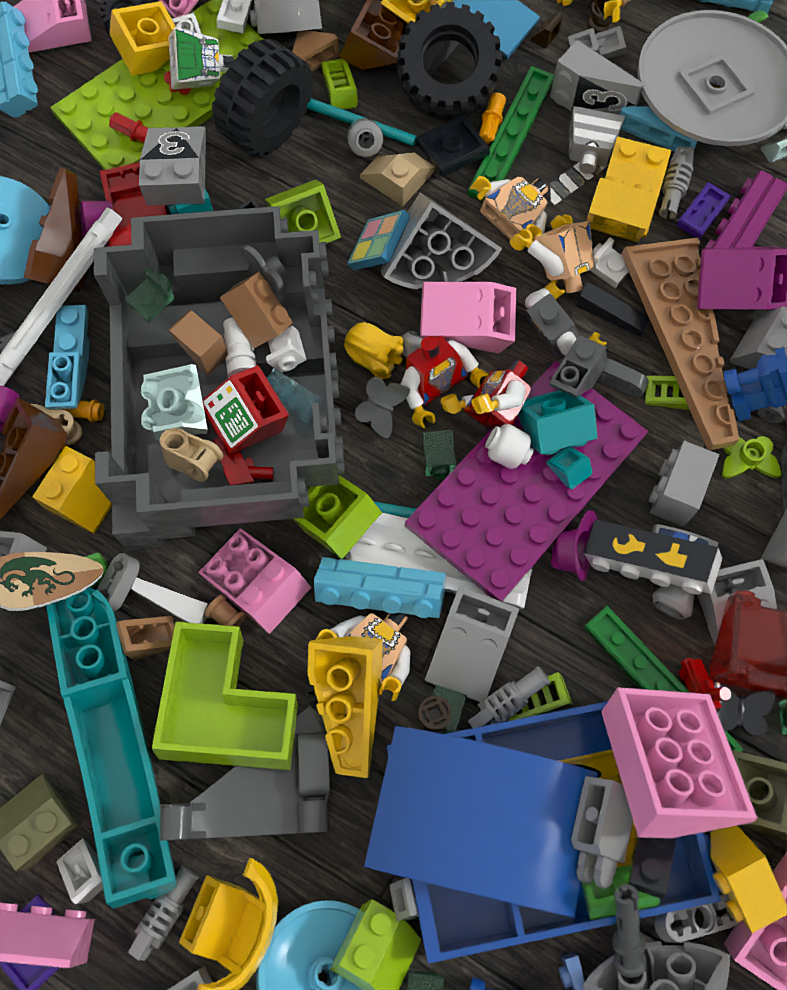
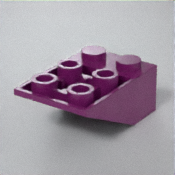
[697,246,787,309]

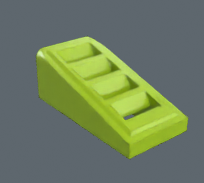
[321,59,358,109]
[645,376,690,410]
[508,672,572,721]

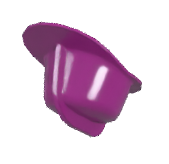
[551,510,597,581]

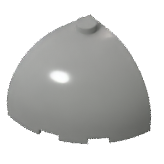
[250,0,322,34]
[381,192,502,289]
[583,941,730,990]

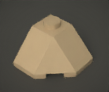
[360,153,436,207]

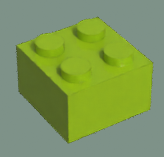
[293,475,382,559]

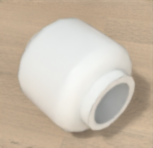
[485,424,533,469]

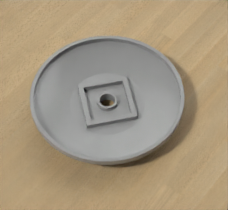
[637,10,787,146]

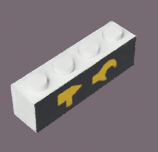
[584,520,722,595]

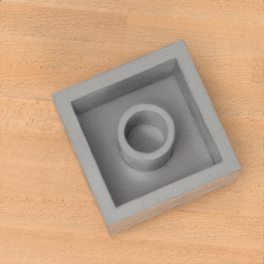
[648,441,719,527]

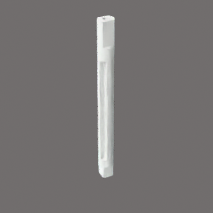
[0,207,123,386]

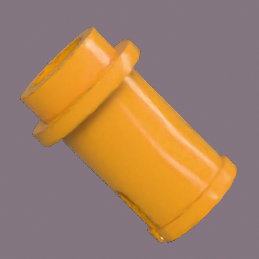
[63,399,105,423]

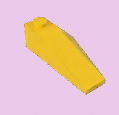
[308,636,383,778]

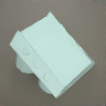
[141,364,208,440]

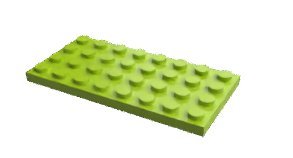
[50,0,264,170]

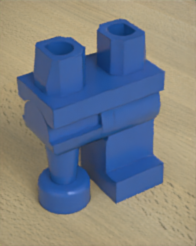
[724,347,787,421]

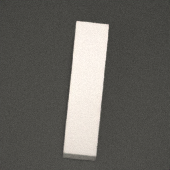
[131,578,209,624]

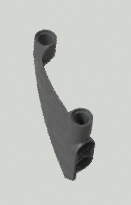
[160,706,329,840]

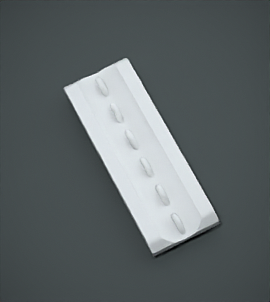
[344,513,532,609]

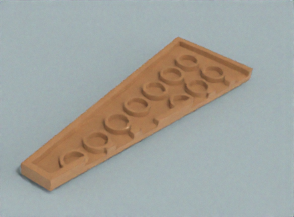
[621,238,739,451]

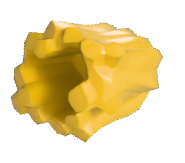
[344,322,404,380]

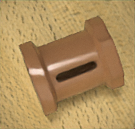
[204,594,246,627]

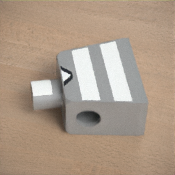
[569,106,625,174]

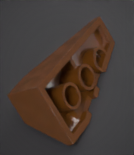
[339,0,404,70]
[24,167,86,292]
[0,398,67,519]

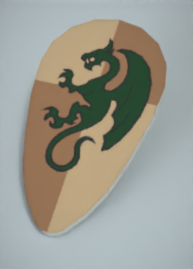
[0,552,103,611]

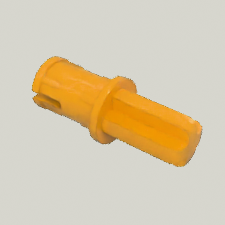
[479,93,506,144]

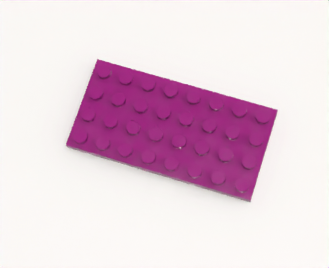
[404,361,649,602]

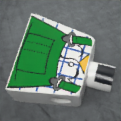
[169,27,234,90]

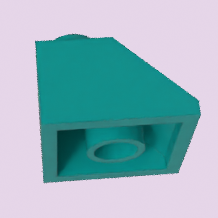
[518,390,598,455]

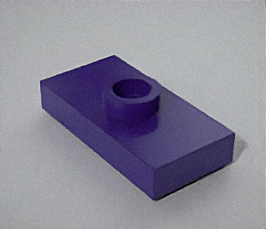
[676,182,732,240]

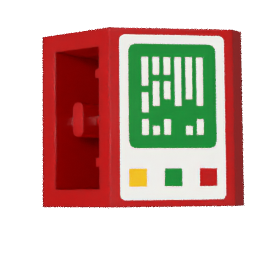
[202,365,289,455]

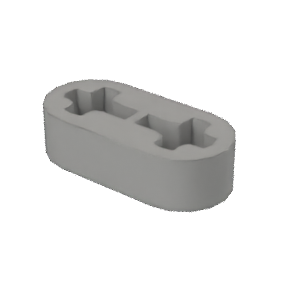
[97,553,140,612]

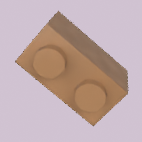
[220,271,293,348]

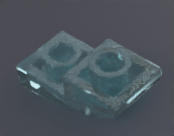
[267,368,323,425]

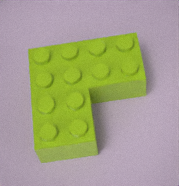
[152,622,298,770]

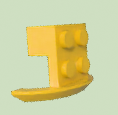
[179,858,278,990]

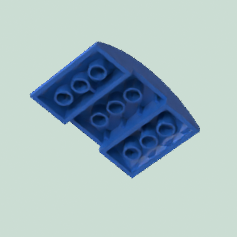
[364,726,598,917]

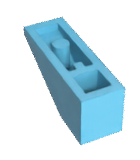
[620,106,698,151]

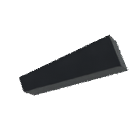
[576,282,649,337]

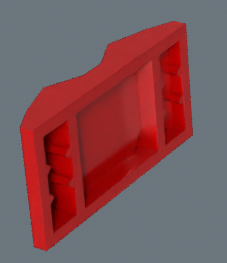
[100,162,168,230]

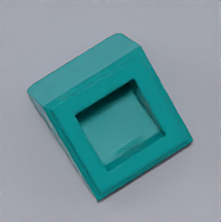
[547,446,593,489]

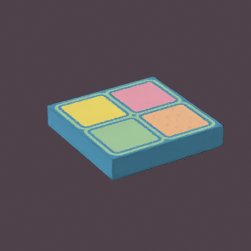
[347,210,410,270]

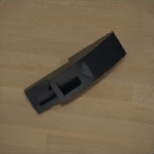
[628,835,677,899]

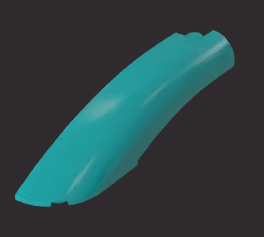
[46,587,177,909]

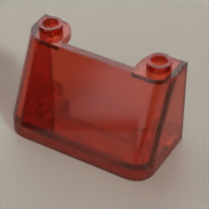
[708,590,787,697]

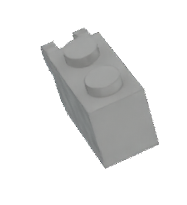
[571,776,633,888]

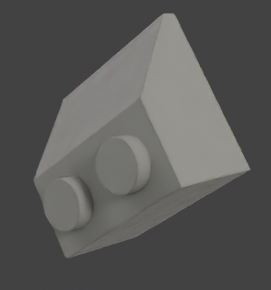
[730,306,787,369]

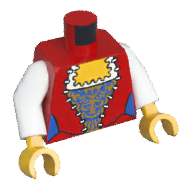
[401,336,489,429]
[441,359,531,427]

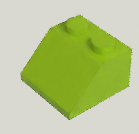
[265,180,341,244]
[330,899,422,990]

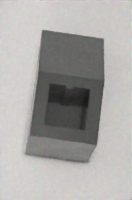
[549,335,607,398]

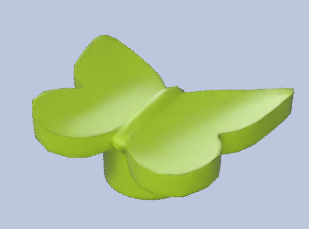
[722,436,781,479]

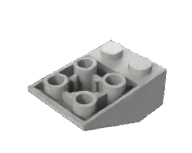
[697,559,785,672]
[425,586,520,702]

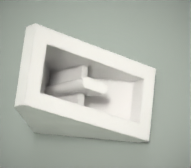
[56,838,103,904]

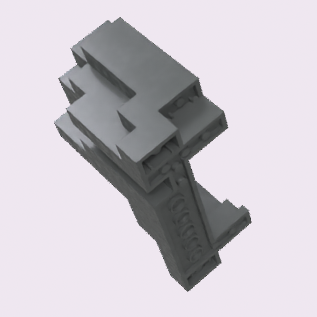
[94,206,345,551]

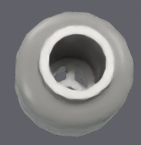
[347,118,383,157]

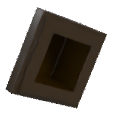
[530,11,563,49]

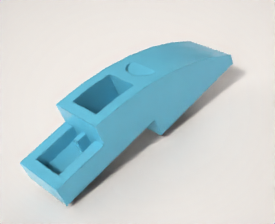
[45,305,90,409]

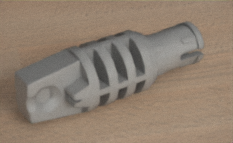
[659,146,694,219]
[468,666,551,728]
[128,866,199,961]

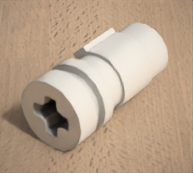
[223,317,257,378]

